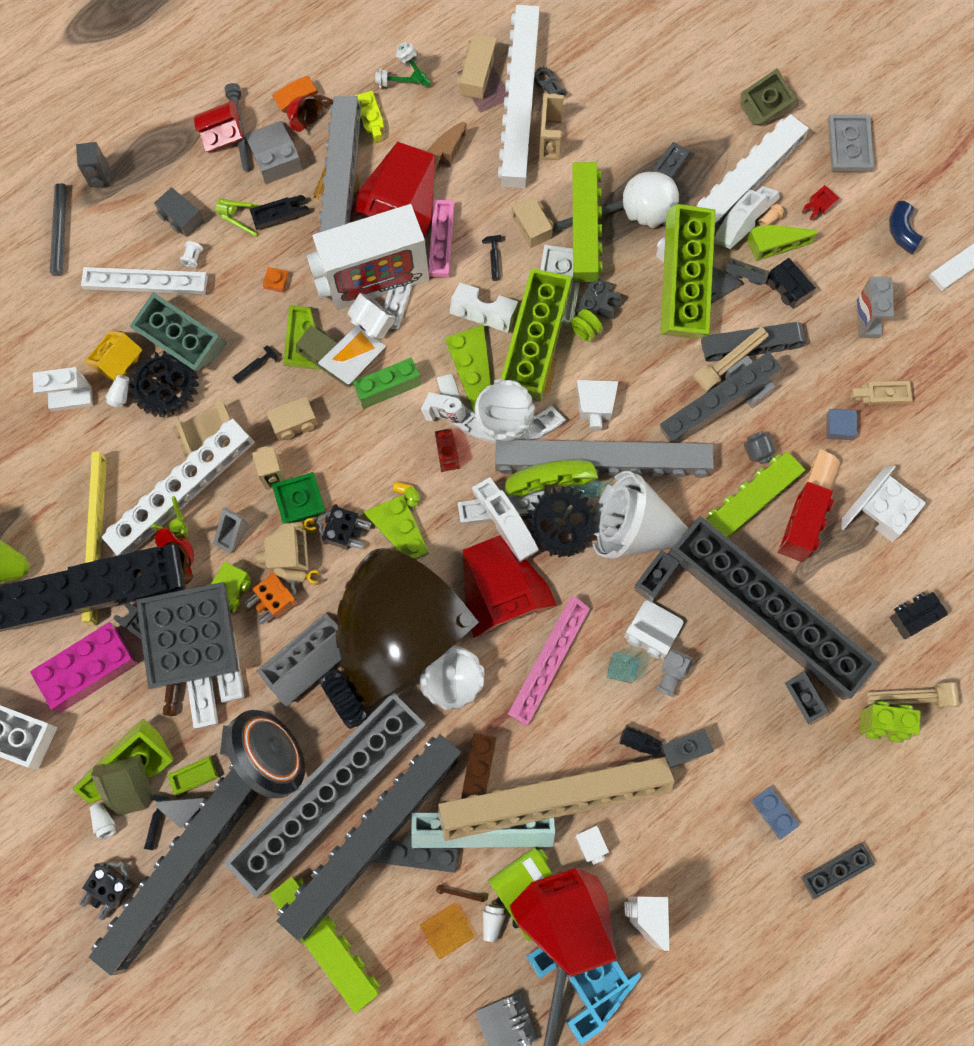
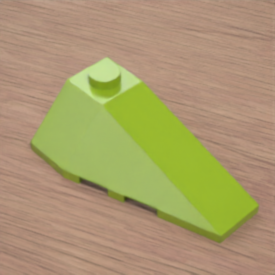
[72,719,174,804]

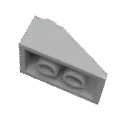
[244,121,303,184]

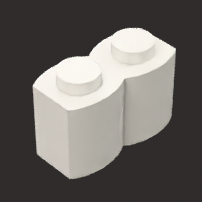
[347,293,396,339]

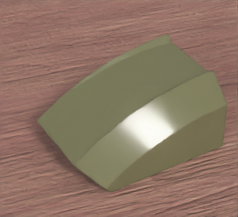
[741,68,799,124]
[91,755,153,816]

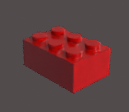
[777,482,834,562]

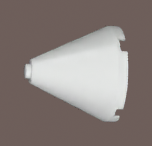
[592,471,688,559]

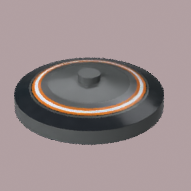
[226,710,305,799]

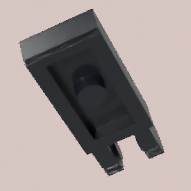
[249,195,310,230]

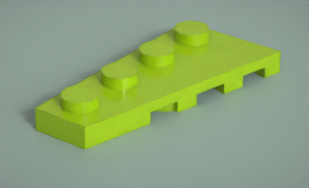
[445,325,491,413]

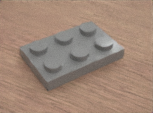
[828,115,874,172]

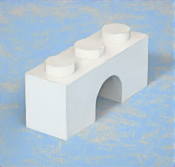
[450,283,518,333]

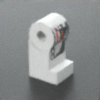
[421,392,466,423]

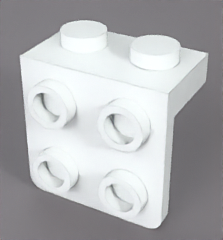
[624,600,683,660]

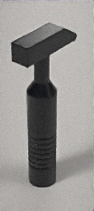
[482,235,502,281]
[232,345,277,384]
[144,794,170,851]

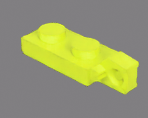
[354,90,384,143]

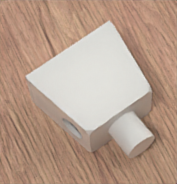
[576,380,618,431]

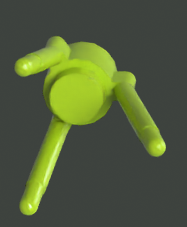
[216,198,259,237]
[151,496,189,538]

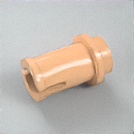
[758,204,784,227]

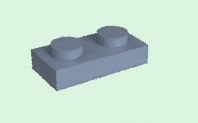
[751,787,799,840]

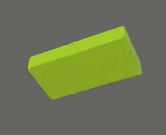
[167,756,220,797]

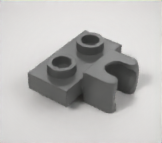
[575,279,622,319]

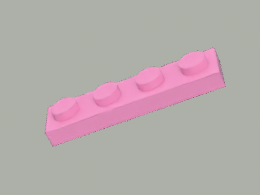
[428,200,454,277]

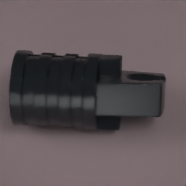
[619,725,662,756]

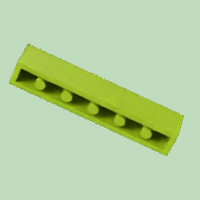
[572,162,602,282]
[706,451,805,539]
[269,876,381,1014]

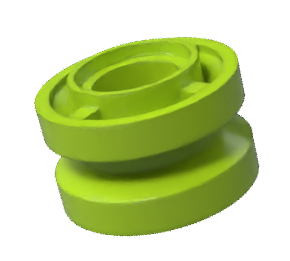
[570,309,603,342]

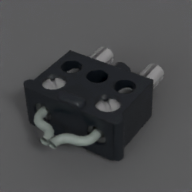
[316,504,371,550]
[78,861,135,920]

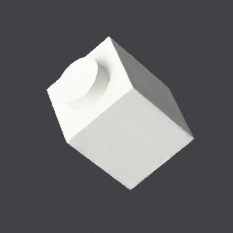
[574,826,609,865]

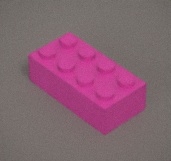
[30,622,139,713]

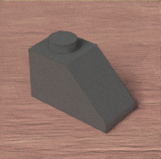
[634,550,680,603]

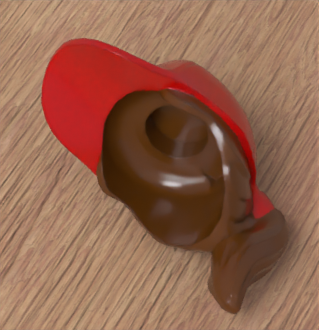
[287,95,333,132]
[155,527,194,585]

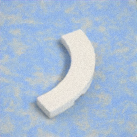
[446,404,566,443]

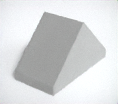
[213,508,250,554]
[156,796,205,828]

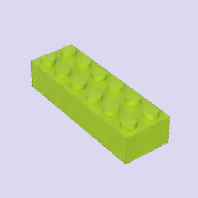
[660,204,716,339]
[501,268,572,402]

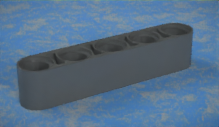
[701,322,806,362]

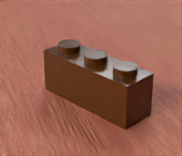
[461,733,496,799]

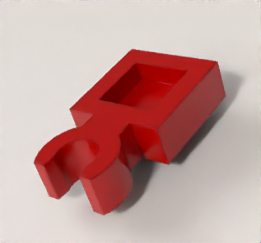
[802,185,839,221]

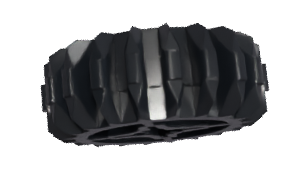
[320,669,367,729]

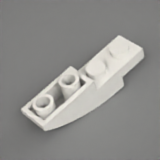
[714,186,779,249]
[472,477,539,562]

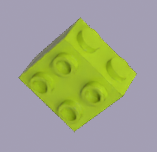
[859,702,920,743]

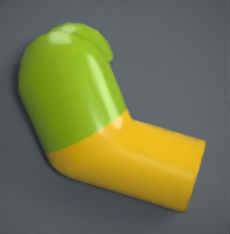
[393,482,420,507]

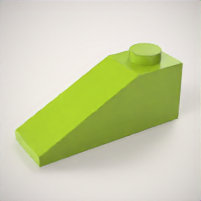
[747,225,818,261]

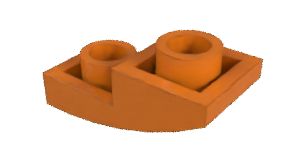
[272,75,318,113]

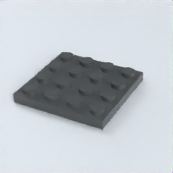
[136,582,239,689]

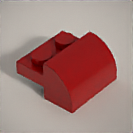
[194,101,244,153]

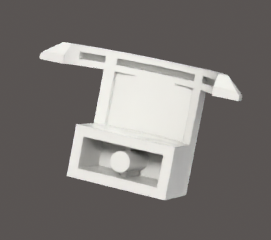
[841,465,926,542]

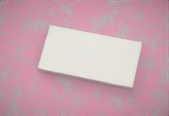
[540,245,580,327]

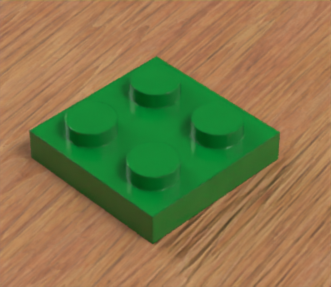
[272,472,326,523]

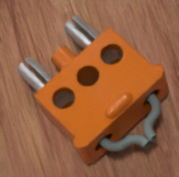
[244,572,298,624]

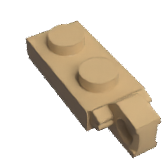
[849,381,913,405]

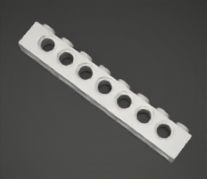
[101,418,255,556]

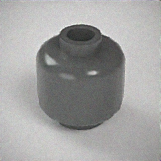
[744,431,776,464]

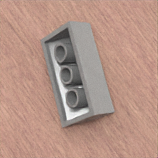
[256,612,341,706]

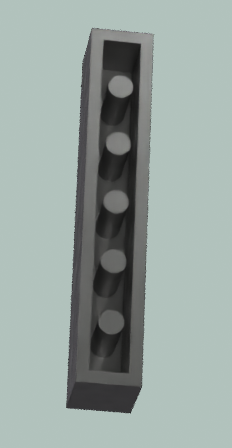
[660,351,782,443]

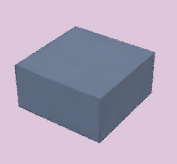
[826,409,857,440]

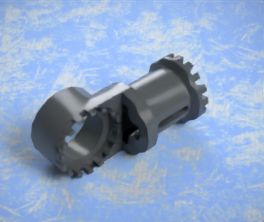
[535,66,567,97]

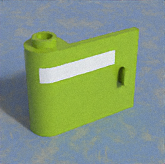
[488,847,553,942]

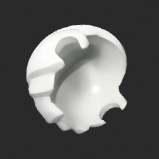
[623,172,679,229]
[475,379,535,441]
[420,646,485,711]

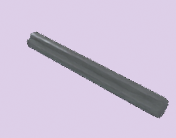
[50,183,67,276]

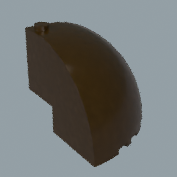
[336,548,479,707]

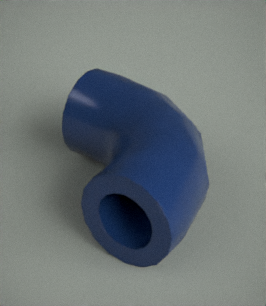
[889,201,923,254]

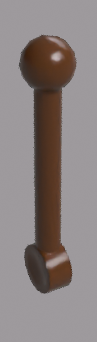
[436,885,485,902]

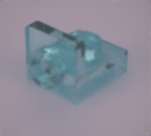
[569,480,603,497]

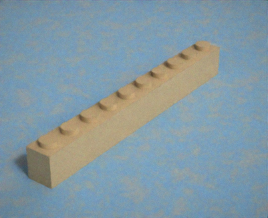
[438,757,675,841]

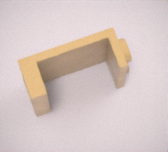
[539,94,564,160]
[173,399,231,457]

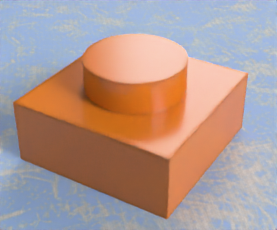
[263,267,289,293]

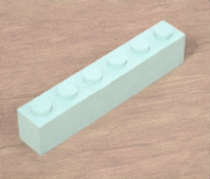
[412,813,555,848]

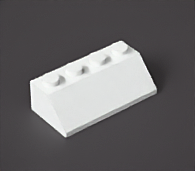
[624,897,669,951]

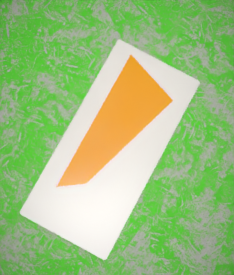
[318,326,386,385]

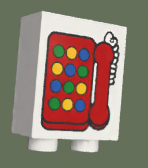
[306,204,430,310]

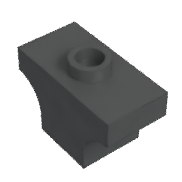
[661,730,714,768]

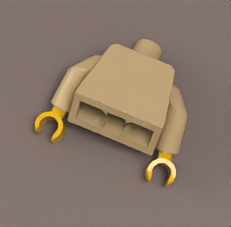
[256,518,320,586]

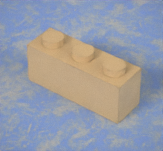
[457,33,497,99]

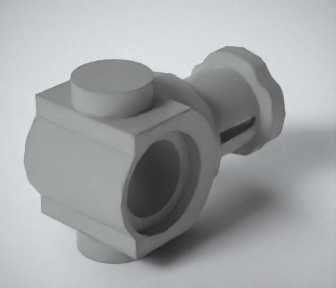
[655,648,693,697]

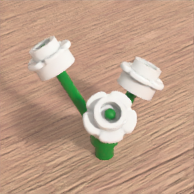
[375,42,432,89]

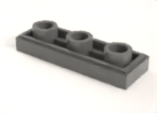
[800,843,875,899]

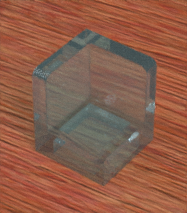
[607,652,640,684]

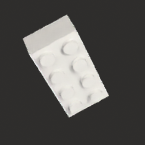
[0,705,58,770]

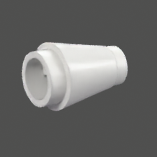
[105,375,129,408]
[89,803,116,840]
[483,904,506,942]

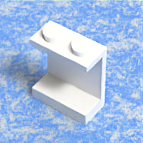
[33,367,93,412]

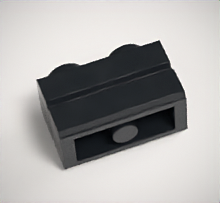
[767,258,816,309]
[890,592,948,640]

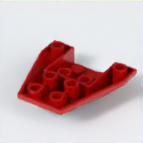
[352,141,435,239]
[463,535,557,639]
[510,868,617,977]

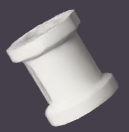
[179,241,203,268]

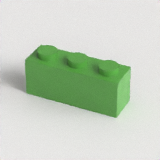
[353,357,421,409]

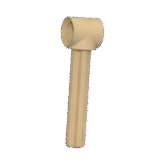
[693,327,769,393]
[866,682,960,708]

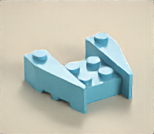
[525,947,641,1045]

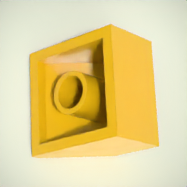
[83,330,142,381]

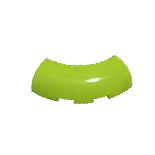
[505,459,598,497]

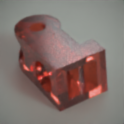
[435,428,460,472]

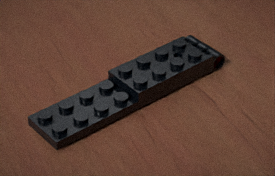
[0,544,186,632]

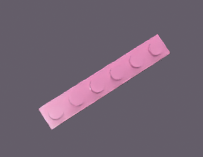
[508,596,590,726]

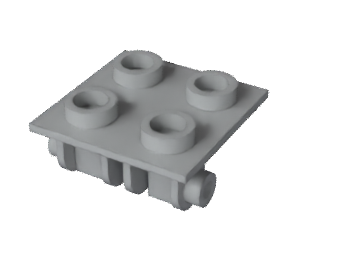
[475,992,538,1046]

